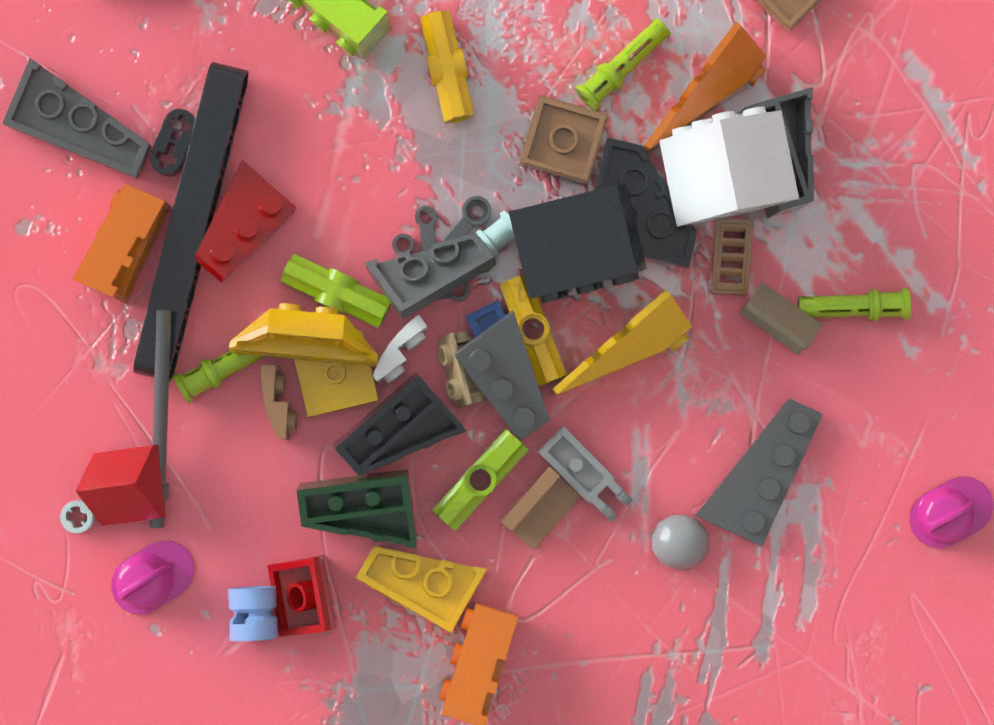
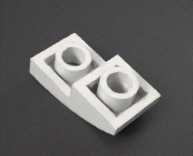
[373,315,428,384]

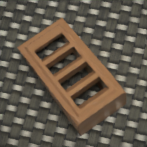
[711,219,753,296]

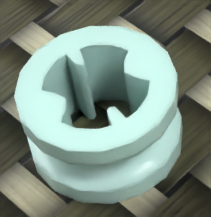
[60,499,95,534]

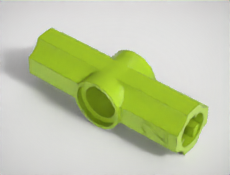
[280,253,391,329]
[432,429,529,531]

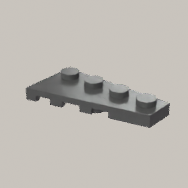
[2,58,152,179]

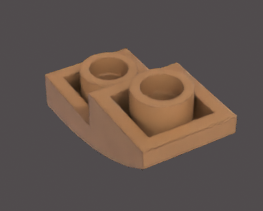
[261,364,297,440]

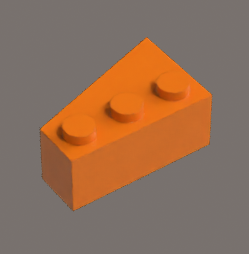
[72,183,171,304]
[438,602,518,725]

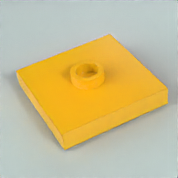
[294,330,379,418]

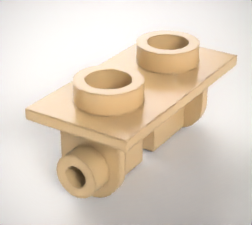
[437,331,485,409]

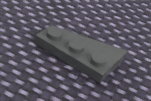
[364,232,496,320]

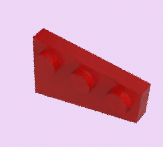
[194,160,296,283]

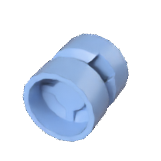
[228,586,278,641]

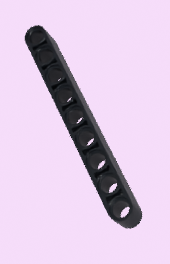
[133,62,249,382]

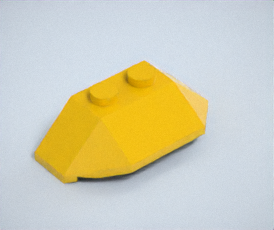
[229,303,378,367]

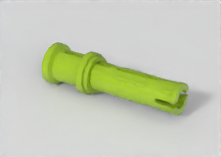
[574,18,671,111]
[797,288,911,321]
[173,350,265,404]

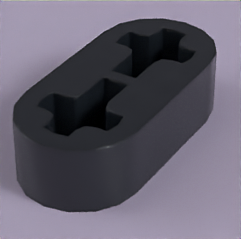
[150,109,196,177]

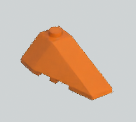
[644,22,766,155]

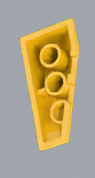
[552,290,692,396]

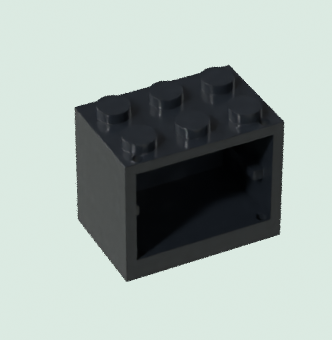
[508,184,647,303]

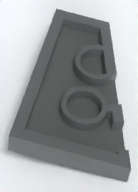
[454,310,550,441]

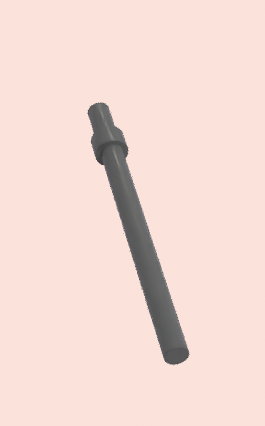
[150,309,172,528]

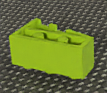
[286,0,391,60]

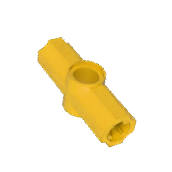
[420,10,474,124]
[499,275,567,386]

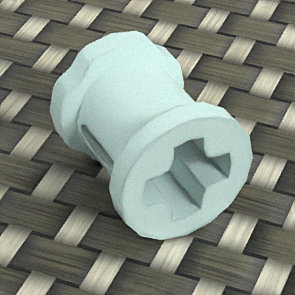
[476,211,515,258]

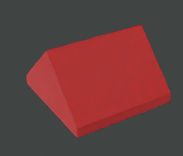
[75,445,166,526]
[267,555,336,637]

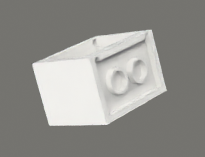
[659,106,799,227]

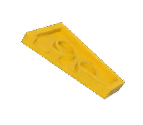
[355,546,487,634]

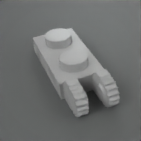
[538,426,633,522]

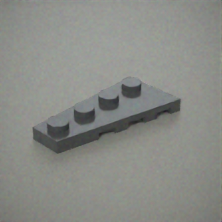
[695,399,823,546]

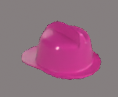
[909,476,994,548]
[111,541,194,614]

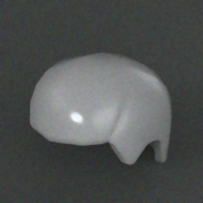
[652,515,710,570]

